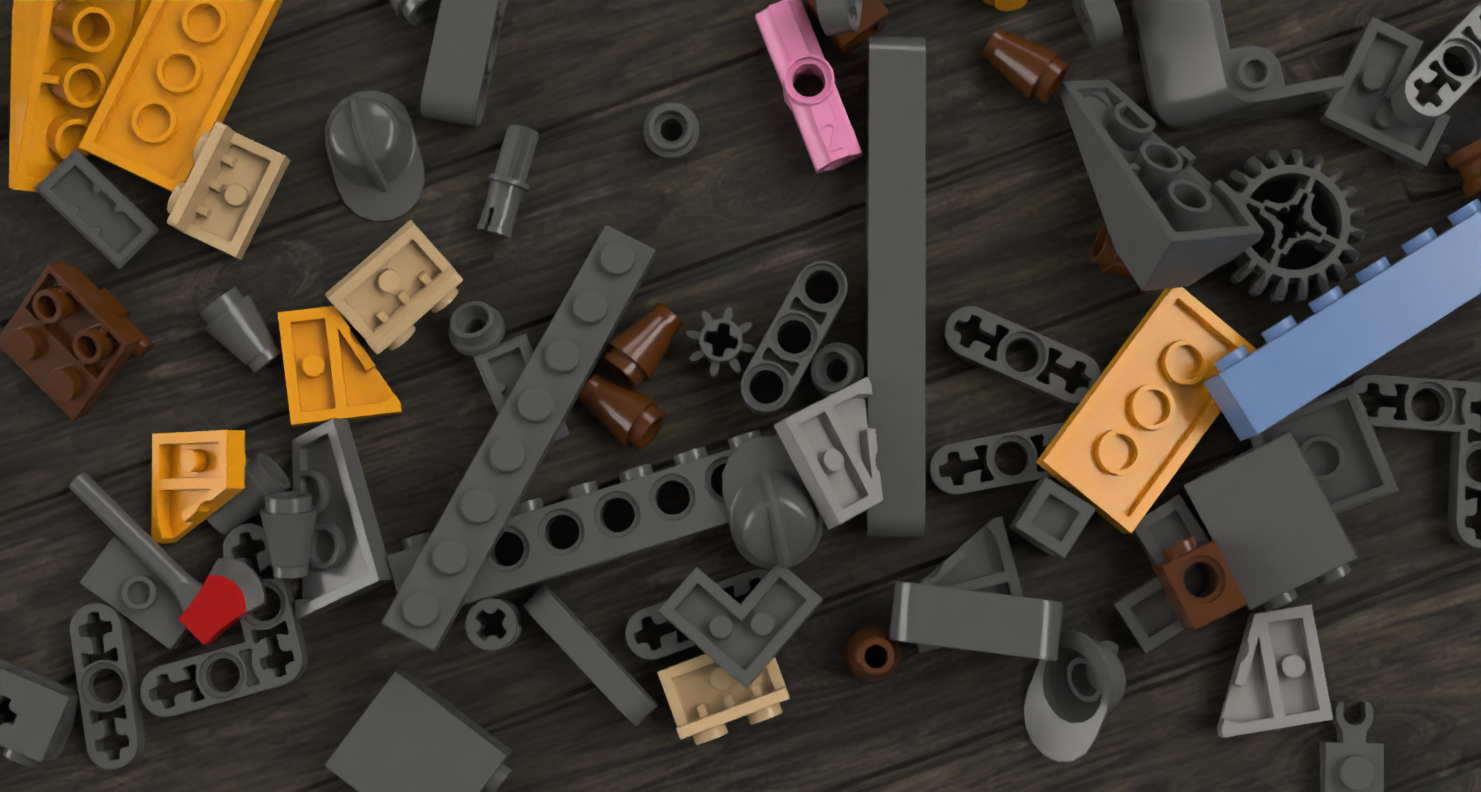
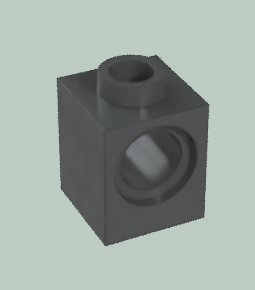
[1007,477,1096,559]

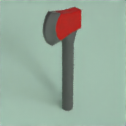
[69,472,267,645]

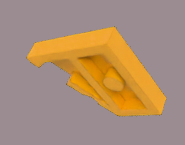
[277,306,402,427]
[151,430,246,543]

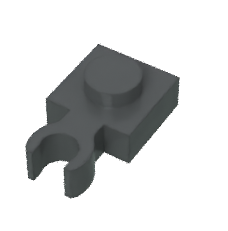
[1320,701,1384,792]

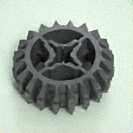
[1221,149,1366,303]

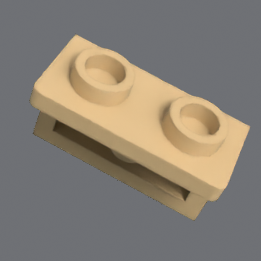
[167,121,291,260]
[325,220,463,355]
[657,654,790,745]

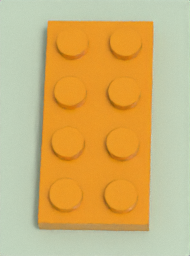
[78,0,283,192]
[1036,287,1256,534]

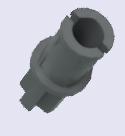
[476,124,539,239]

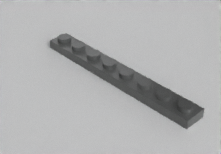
[382,225,656,653]

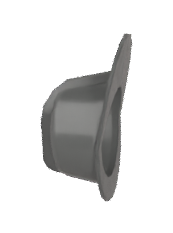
[325,90,425,222]
[722,436,823,569]
[1023,629,1126,762]

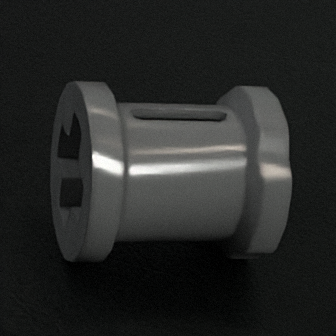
[465,598,523,651]

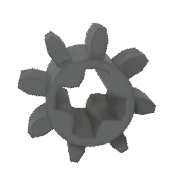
[686,307,756,379]

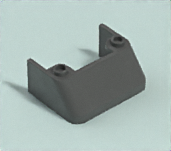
[1129,0,1344,132]

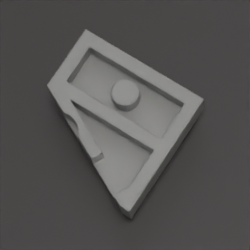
[773,377,883,530]
[1217,604,1333,738]

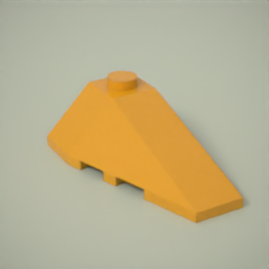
[9,0,152,192]

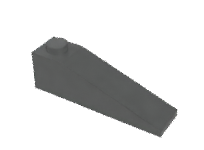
[1058,79,1265,291]

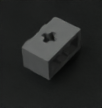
[0,658,81,767]

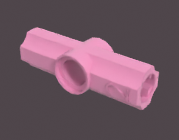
[755,0,863,173]

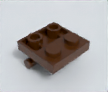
[0,260,154,421]

